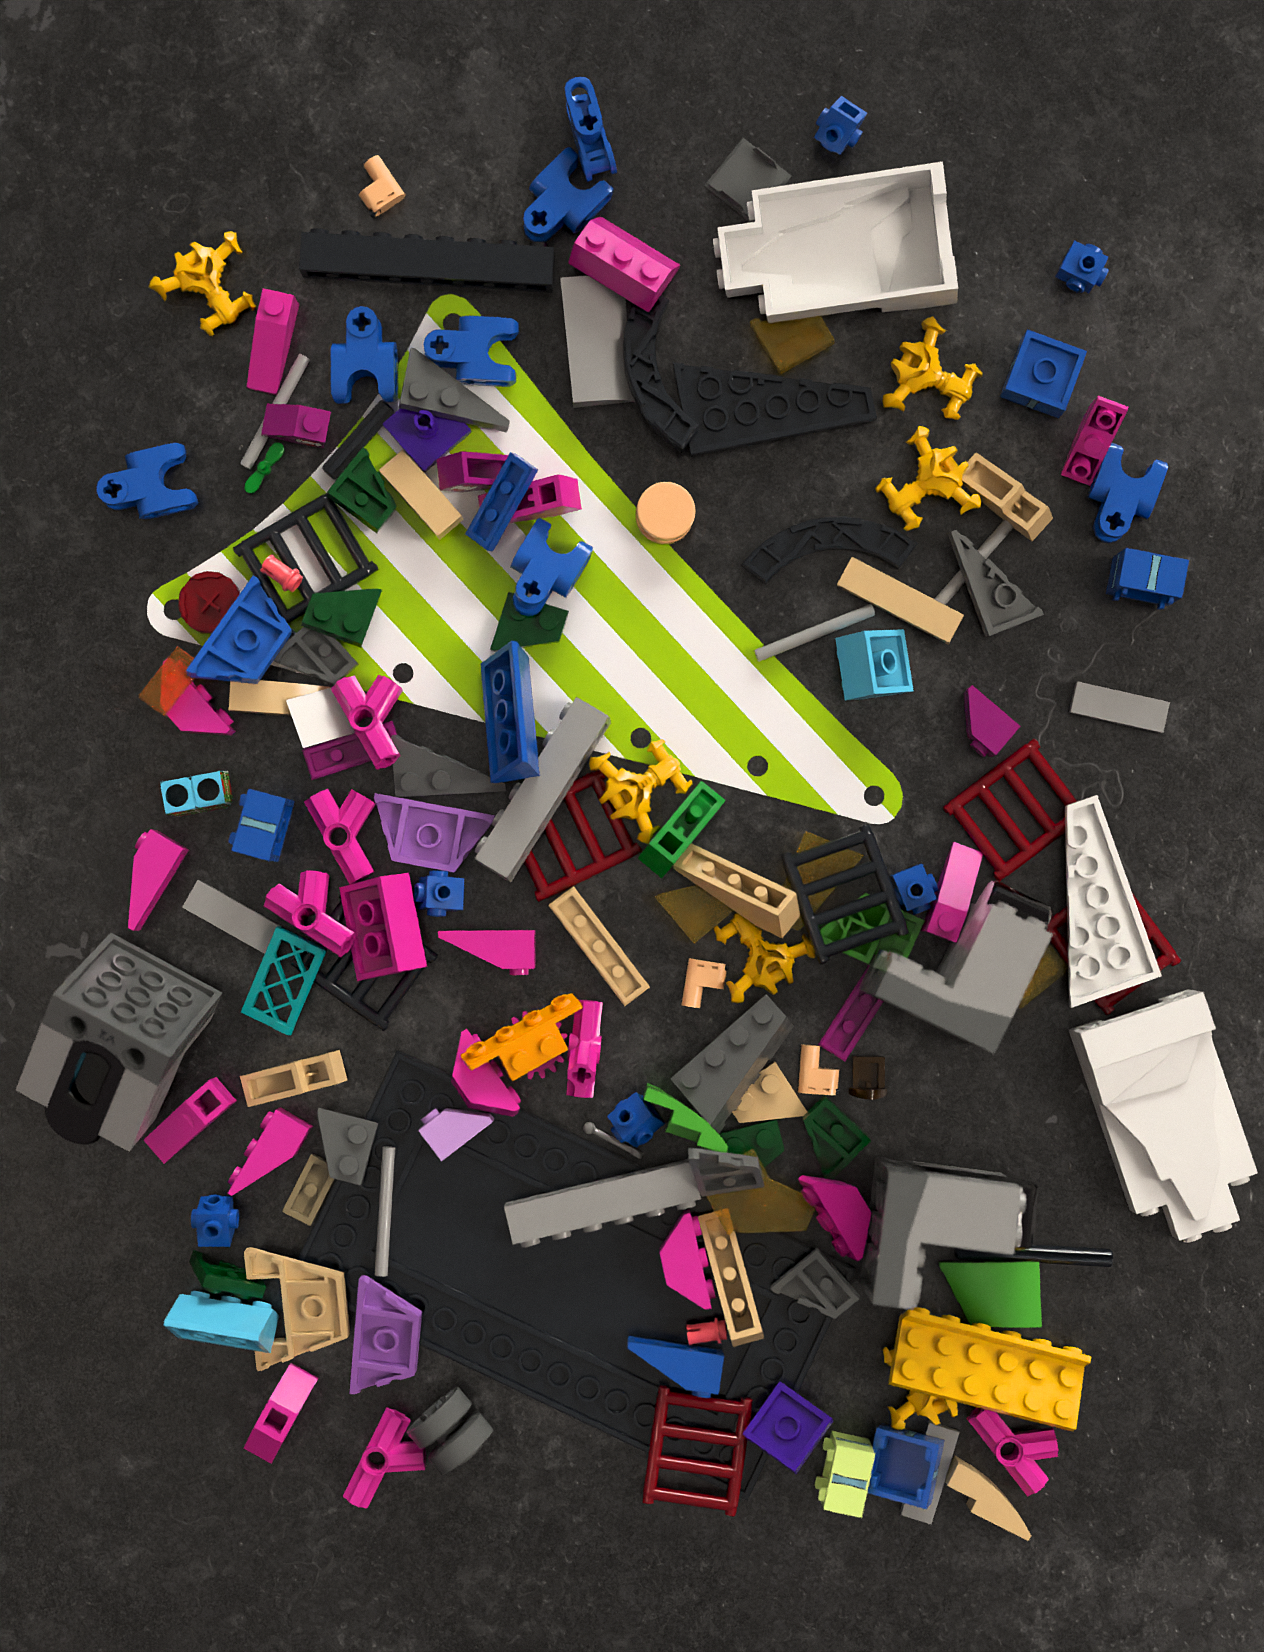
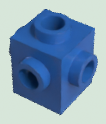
[814,96,867,155]
[1055,240,1109,293]
[890,864,939,914]
[414,871,464,917]
[607,1092,665,1148]
[191,1195,239,1247]

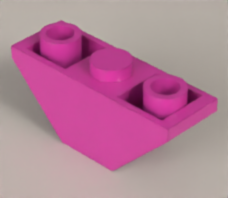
[1061,396,1128,486]
[160,658,236,736]
[451,1029,521,1117]
[798,1175,872,1261]
[659,1209,716,1310]
[244,1363,318,1464]

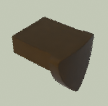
[849,1056,887,1100]

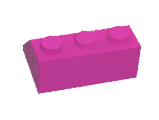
[568,216,680,313]
[339,873,427,981]

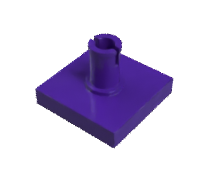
[382,408,472,473]
[743,1382,833,1474]

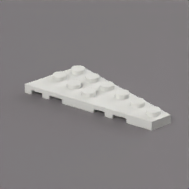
[1065,795,1162,1008]

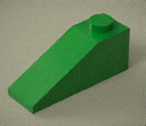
[637,781,726,878]

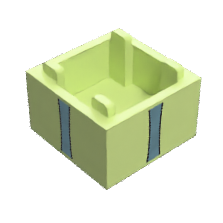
[814,1431,875,1518]

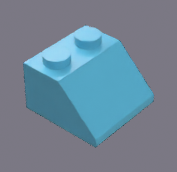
[835,629,914,700]

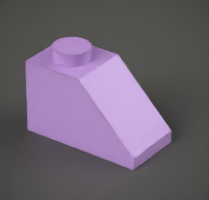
[418,1108,494,1161]

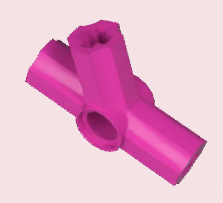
[331,675,403,769]
[304,789,376,885]
[263,870,357,957]
[566,1000,603,1098]
[967,1407,1058,1496]
[343,1408,426,1509]

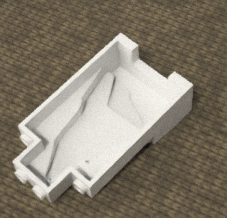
[713,161,958,323]
[1069,990,1258,1243]

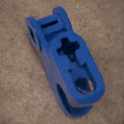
[565,77,617,182]
[523,147,614,242]
[331,306,398,404]
[423,316,519,387]
[96,443,198,519]
[1088,443,1168,543]
[510,518,593,616]

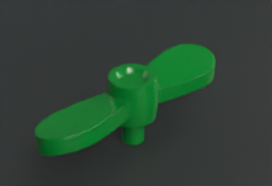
[245,442,284,494]

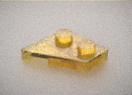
[750,316,835,375]

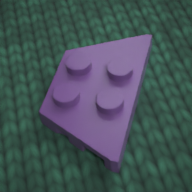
[374,793,495,873]
[349,1275,422,1394]

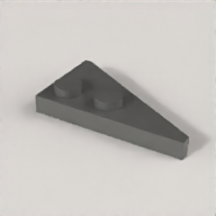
[399,348,510,433]
[947,530,1044,637]
[391,735,506,797]

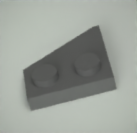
[317,1108,379,1185]
[688,1148,764,1197]

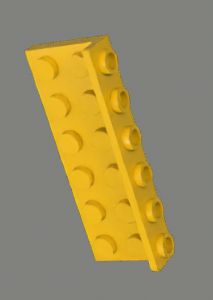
[888,1307,1091,1431]

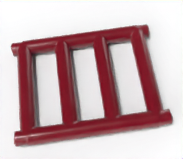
[943,739,1078,882]
[524,769,642,902]
[1039,893,1181,1016]
[642,1385,753,1517]

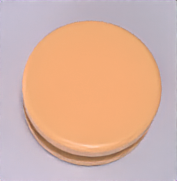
[635,482,695,544]

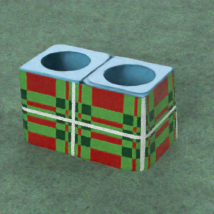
[160,771,233,817]

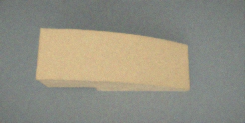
[379,450,464,540]
[962,453,1053,541]
[228,680,331,716]
[240,1050,347,1107]
[945,1455,1031,1541]

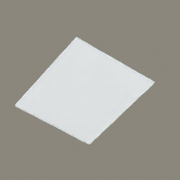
[286,687,355,748]

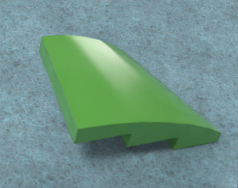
[820,893,925,965]
[643,1083,728,1153]
[939,1261,1042,1328]

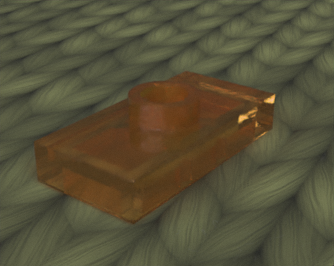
[138,646,195,717]

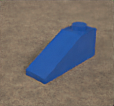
[627,1336,724,1398]

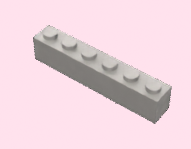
[475,697,611,883]
[504,1159,701,1247]

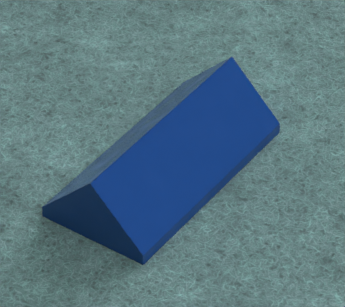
[481,641,540,783]

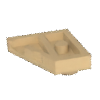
[732,1061,807,1123]

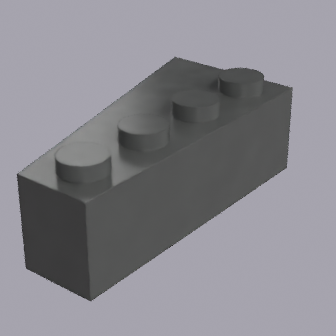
[671,994,794,1133]

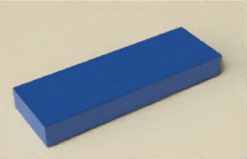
[465,452,538,552]

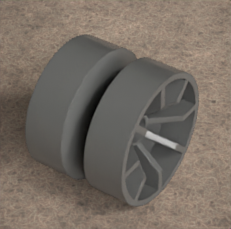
[406,1387,493,1475]

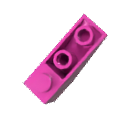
[144,1077,237,1164]
[227,1107,313,1196]

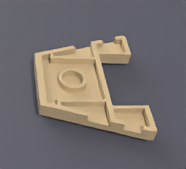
[244,1247,350,1371]

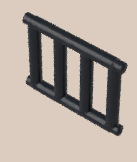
[233,493,379,623]
[781,823,909,965]
[290,895,438,1031]

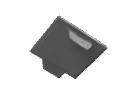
[704,138,792,223]

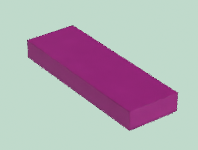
[302,721,397,780]
[818,965,884,1062]

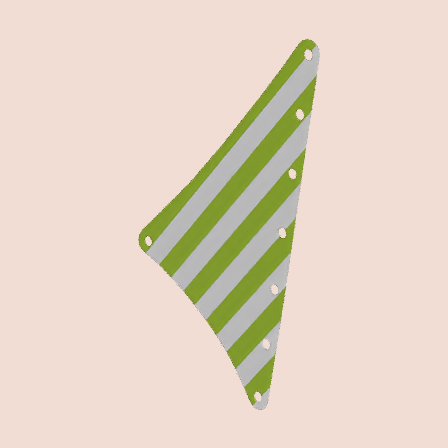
[147,294,903,824]

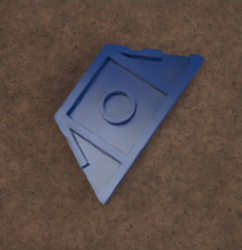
[186,575,292,684]

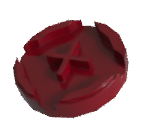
[178,571,240,634]

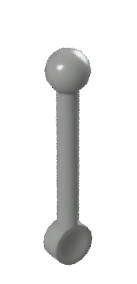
[583,1122,644,1159]

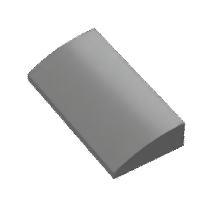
[560,276,635,408]

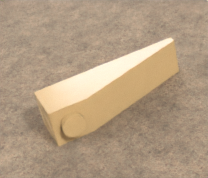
[673,843,800,938]
[698,1208,764,1347]

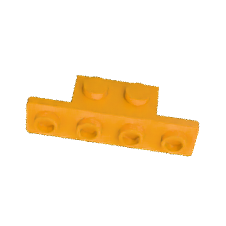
[461,993,583,1081]

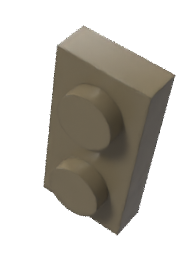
[282,1153,335,1226]

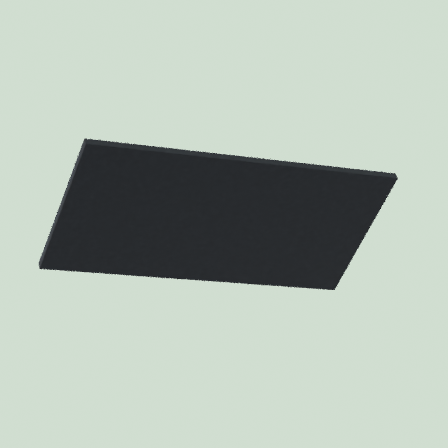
[297,1050,856,1501]

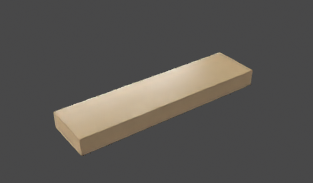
[837,557,964,644]
[548,886,650,1006]

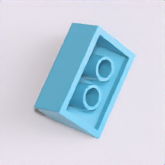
[163,1291,279,1353]

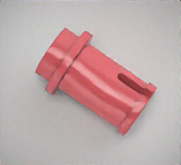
[260,555,303,592]
[686,1318,727,1345]

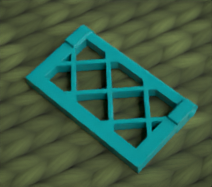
[241,926,327,1035]

